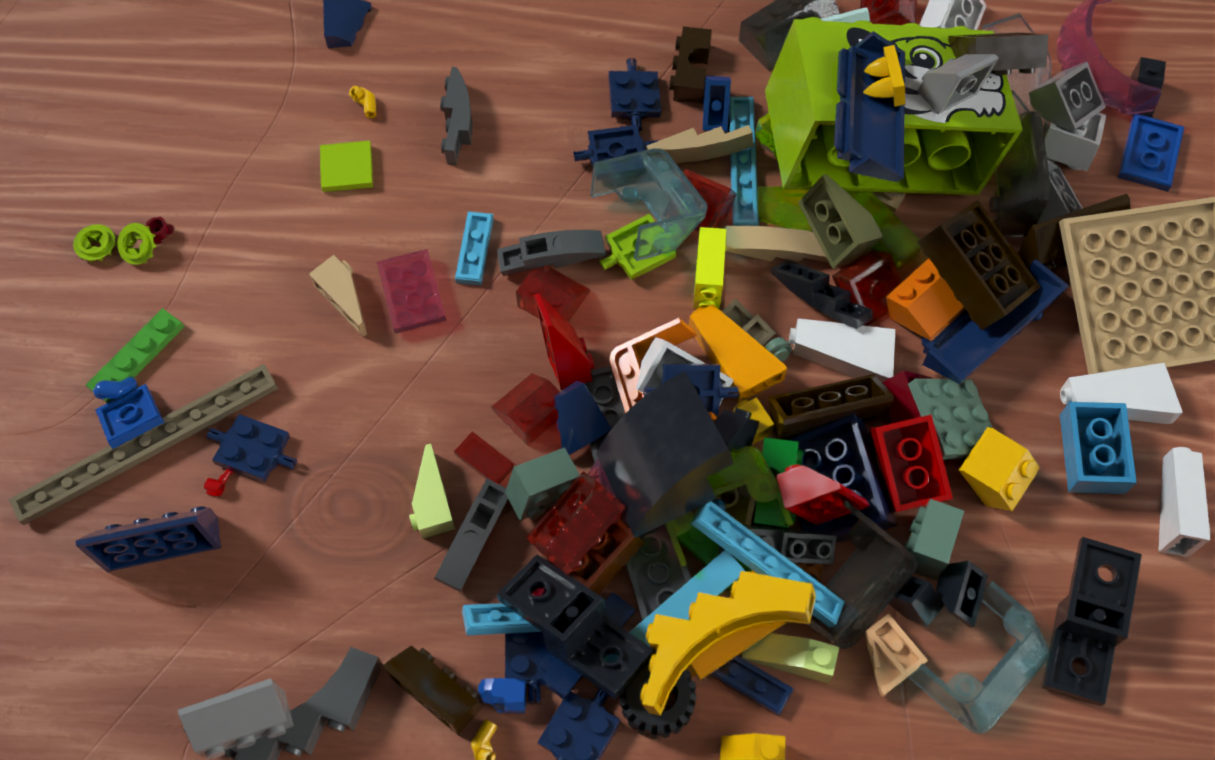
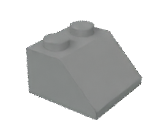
[917,54,999,114]

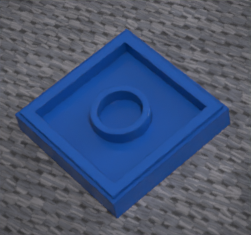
[95,384,164,449]

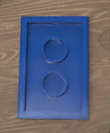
[1118,113,1184,192]

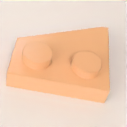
[864,613,928,697]

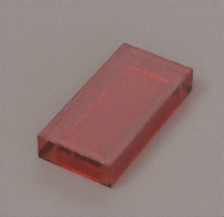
[454,431,515,484]

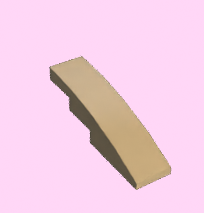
[647,125,753,163]
[724,226,829,263]

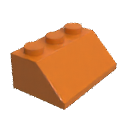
[886,259,966,341]

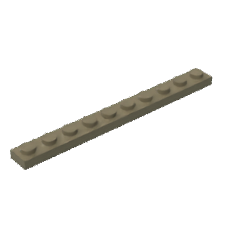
[9,364,278,526]

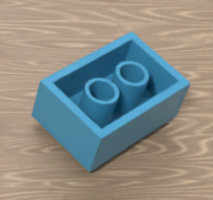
[1060,402,1137,494]

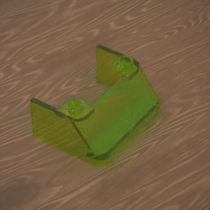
[665,446,793,567]

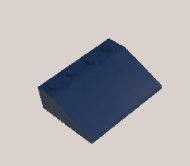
[788,414,897,543]
[75,506,221,572]

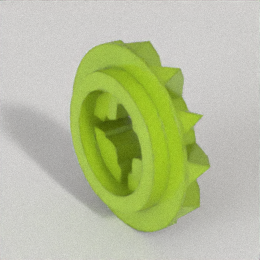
[117,223,157,265]
[73,224,117,263]

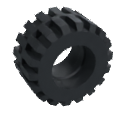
[620,662,697,739]

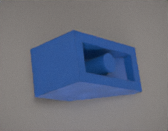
[702,76,731,131]

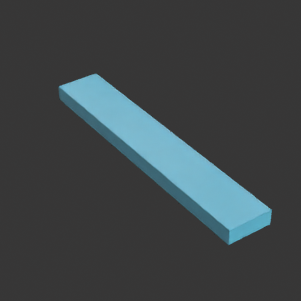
[729,97,759,226]
[691,501,845,628]
[604,550,746,663]

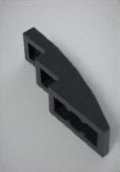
[771,260,873,329]

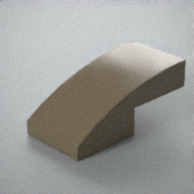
[722,298,776,346]

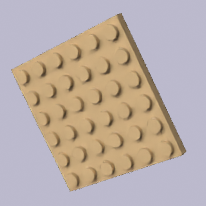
[1059,197,1215,375]

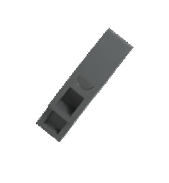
[440,67,473,165]
[497,230,606,276]
[434,478,508,592]
[718,524,837,564]

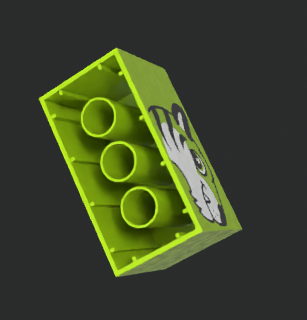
[765,17,1023,195]

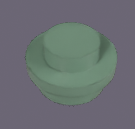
[765,338,792,362]

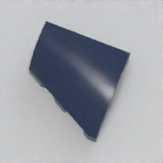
[323,0,372,48]
[554,381,612,455]

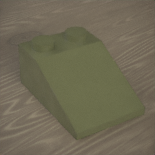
[798,174,883,269]

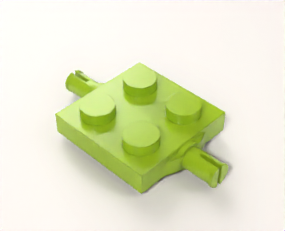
[599,214,681,280]

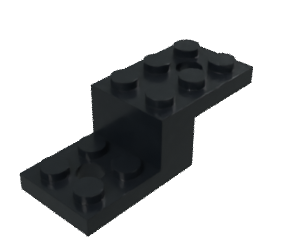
[1042,537,1142,706]
[496,554,655,699]

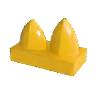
[863,45,906,107]

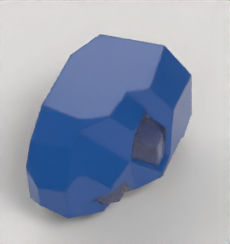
[478,678,527,714]

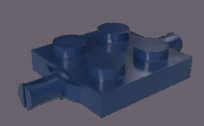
[608,58,661,132]
[573,125,658,179]
[643,364,738,416]
[207,414,297,483]
[505,632,557,704]
[537,688,621,760]

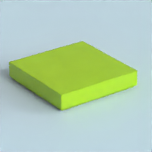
[320,140,373,192]

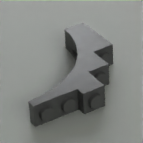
[183,647,383,760]

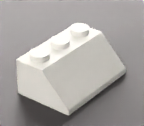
[920,0,987,30]
[636,337,733,406]

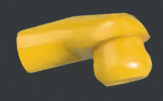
[349,86,377,118]
[471,719,498,760]

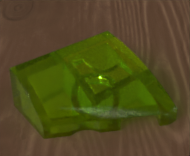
[757,186,811,232]

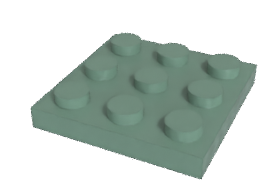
[908,379,993,459]

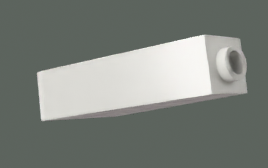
[789,318,895,383]
[1060,363,1183,424]
[1158,447,1210,558]

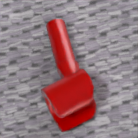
[204,469,233,497]

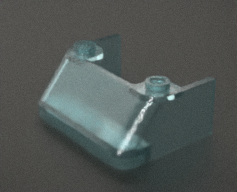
[590,148,707,261]
[909,581,1050,734]

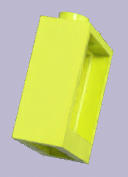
[693,227,727,310]

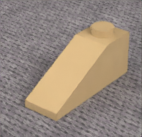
[309,255,367,337]

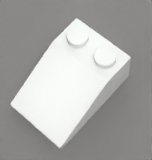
[1038,113,1106,171]

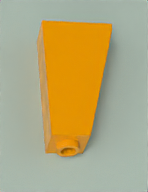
[689,304,787,403]
[685,570,787,681]

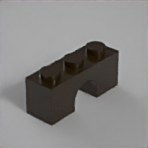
[669,26,712,104]

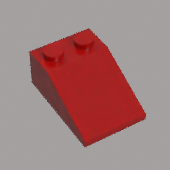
[534,293,595,390]

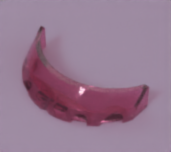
[1057,0,1161,115]

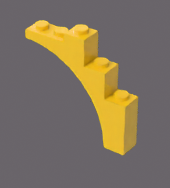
[641,571,816,716]

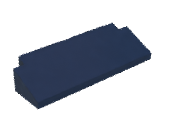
[834,31,905,182]
[921,259,1069,384]

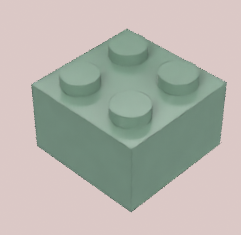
[505,448,580,521]
[901,499,964,581]

